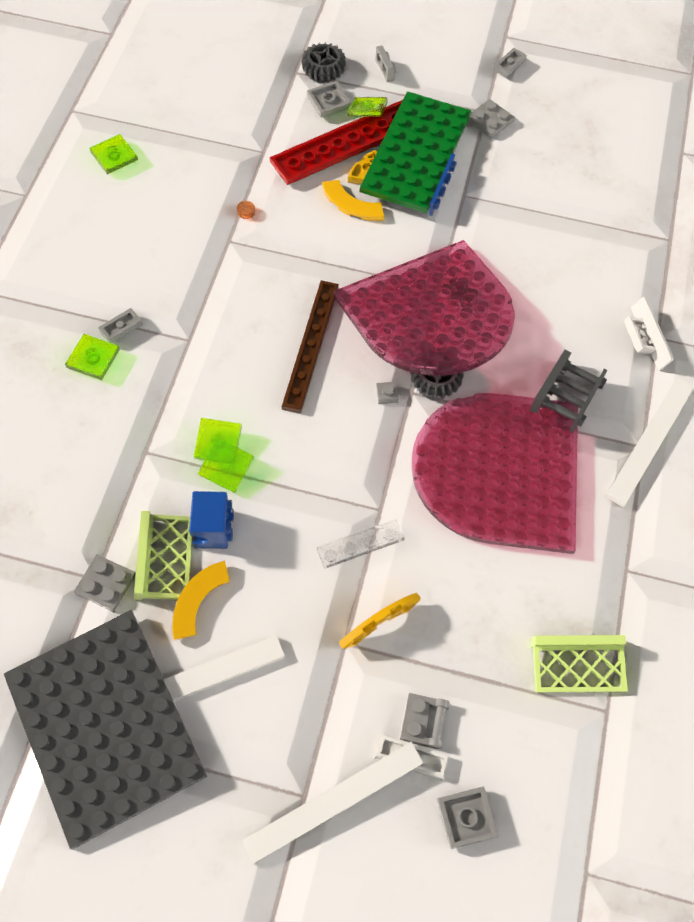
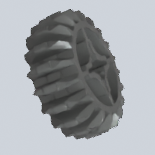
[302,42,346,82]
[410,349,464,400]

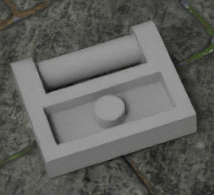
[400,693,450,749]

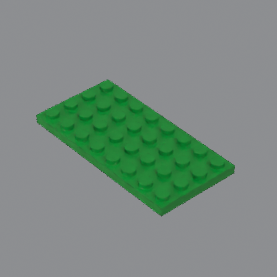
[359,91,472,213]

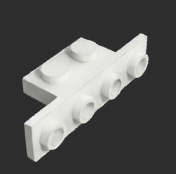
[624,297,674,370]

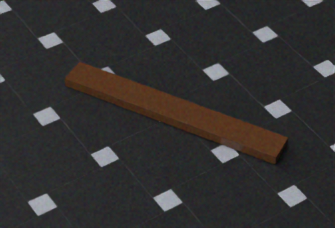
[282,280,339,414]

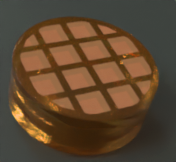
[237,201,255,219]

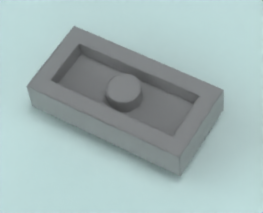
[375,45,395,82]
[493,48,527,78]
[98,308,143,344]

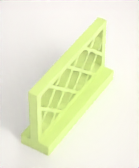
[134,510,192,601]
[530,635,628,692]

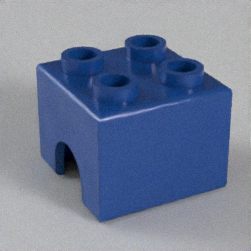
[189,491,234,549]

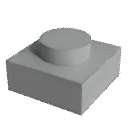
[376,382,399,404]

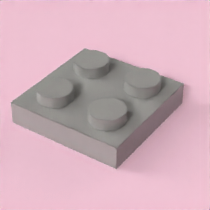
[306,81,351,118]
[468,99,515,139]
[74,554,136,613]
[437,786,498,850]

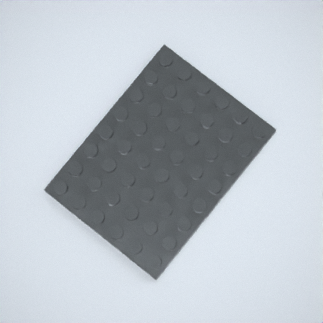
[4,610,208,850]

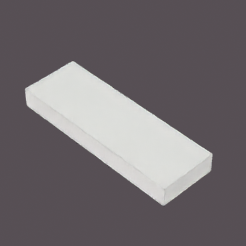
[375,734,449,780]

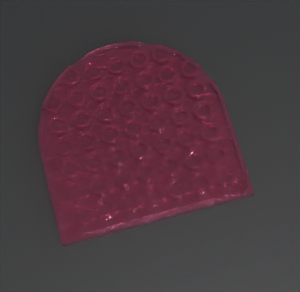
[333,240,515,376]
[411,393,578,554]

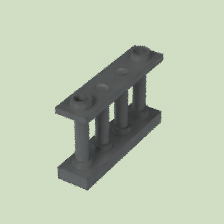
[530,350,608,432]

